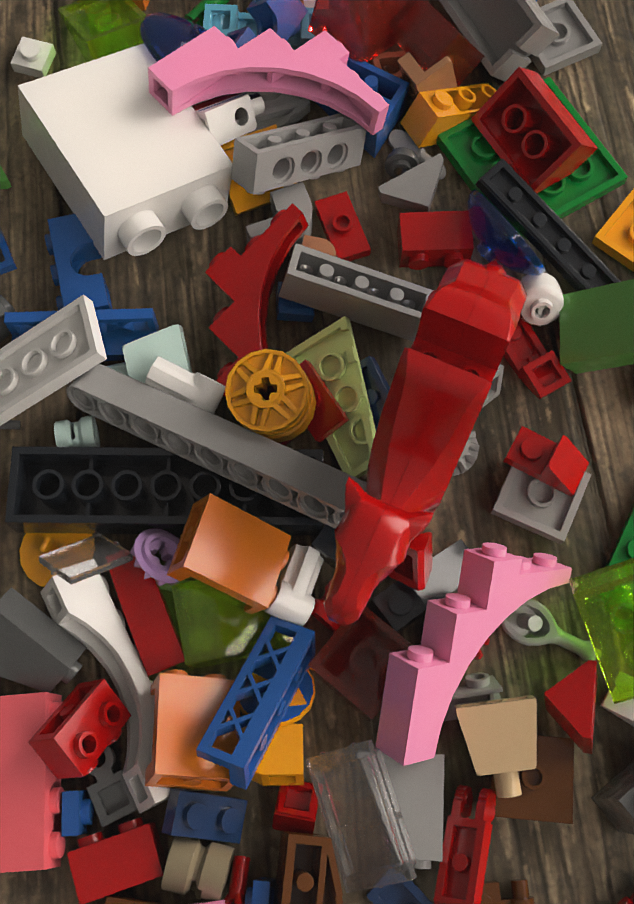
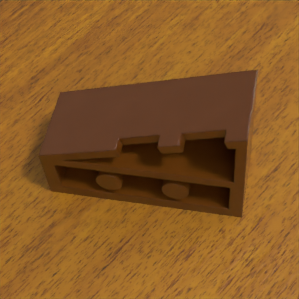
[274,830,343,904]

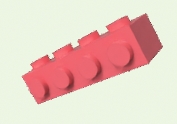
[0,692,66,873]

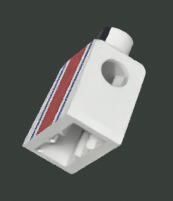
[192,93,265,146]

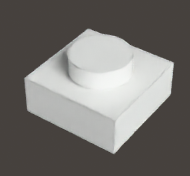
[11,37,56,78]

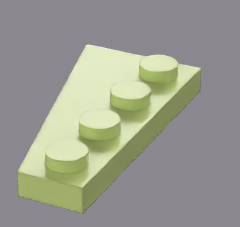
[286,316,376,478]

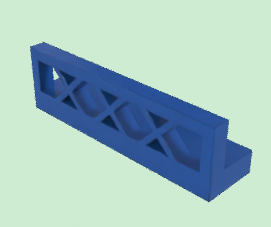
[4,308,159,361]
[196,616,316,790]

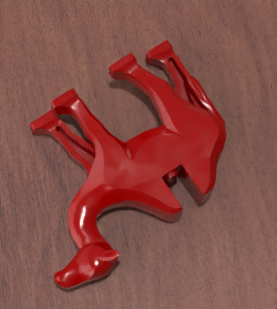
[324,258,527,626]

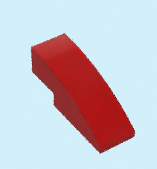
[106,552,187,677]

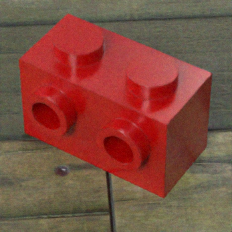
[28,679,132,779]

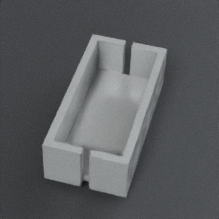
[439,0,560,82]

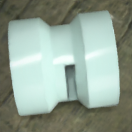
[54,415,100,447]

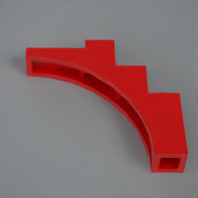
[205,203,309,446]

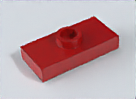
[314,191,371,262]
[299,359,349,442]

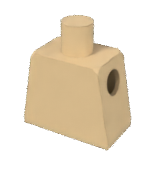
[455,695,537,798]

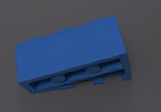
[315,54,410,158]

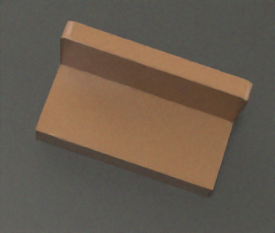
[397,52,457,101]

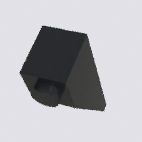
[369,539,469,638]

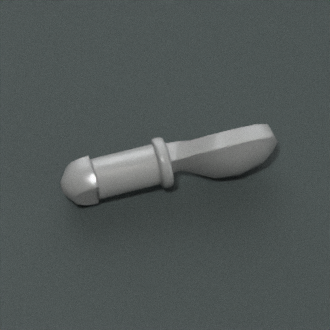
[388,129,446,180]

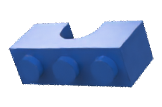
[226,0,308,48]
[44,214,113,311]

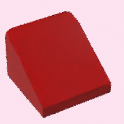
[272,781,321,833]

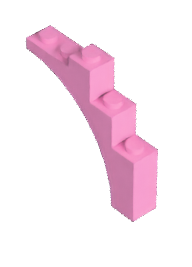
[148,26,389,135]
[376,542,572,766]

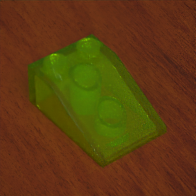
[58,0,160,62]
[569,558,634,704]
[171,570,294,670]

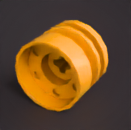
[225,349,316,443]

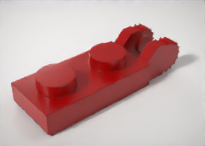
[433,785,497,904]

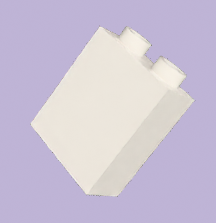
[18,43,232,260]

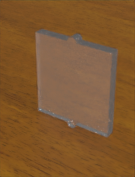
[39,534,133,585]

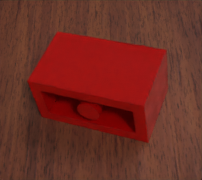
[397,210,474,270]
[67,817,166,904]

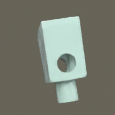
[106,324,193,383]

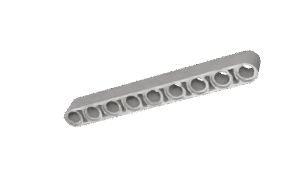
[66,364,367,529]

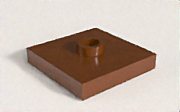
[489,735,574,824]

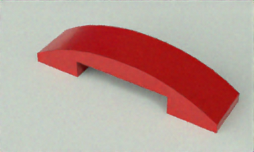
[488,259,572,400]

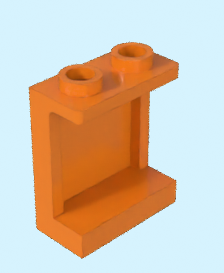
[167,493,291,614]
[145,669,240,792]

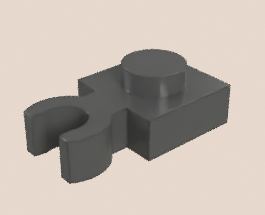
[87,746,138,827]

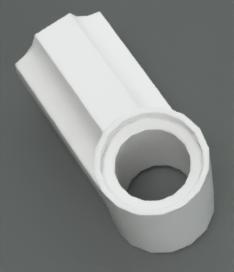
[145,356,226,414]
[263,544,324,627]

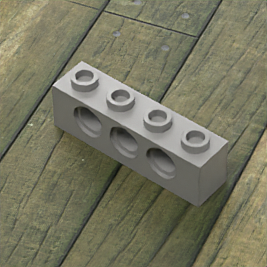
[231,113,367,195]

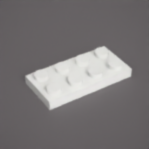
[0,295,107,426]

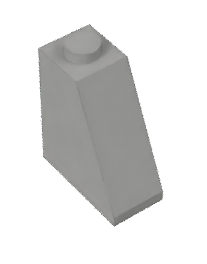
[359,750,444,869]

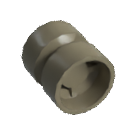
[161,836,235,902]

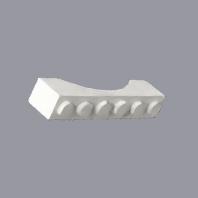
[40,563,186,813]

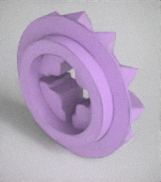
[130,529,180,587]

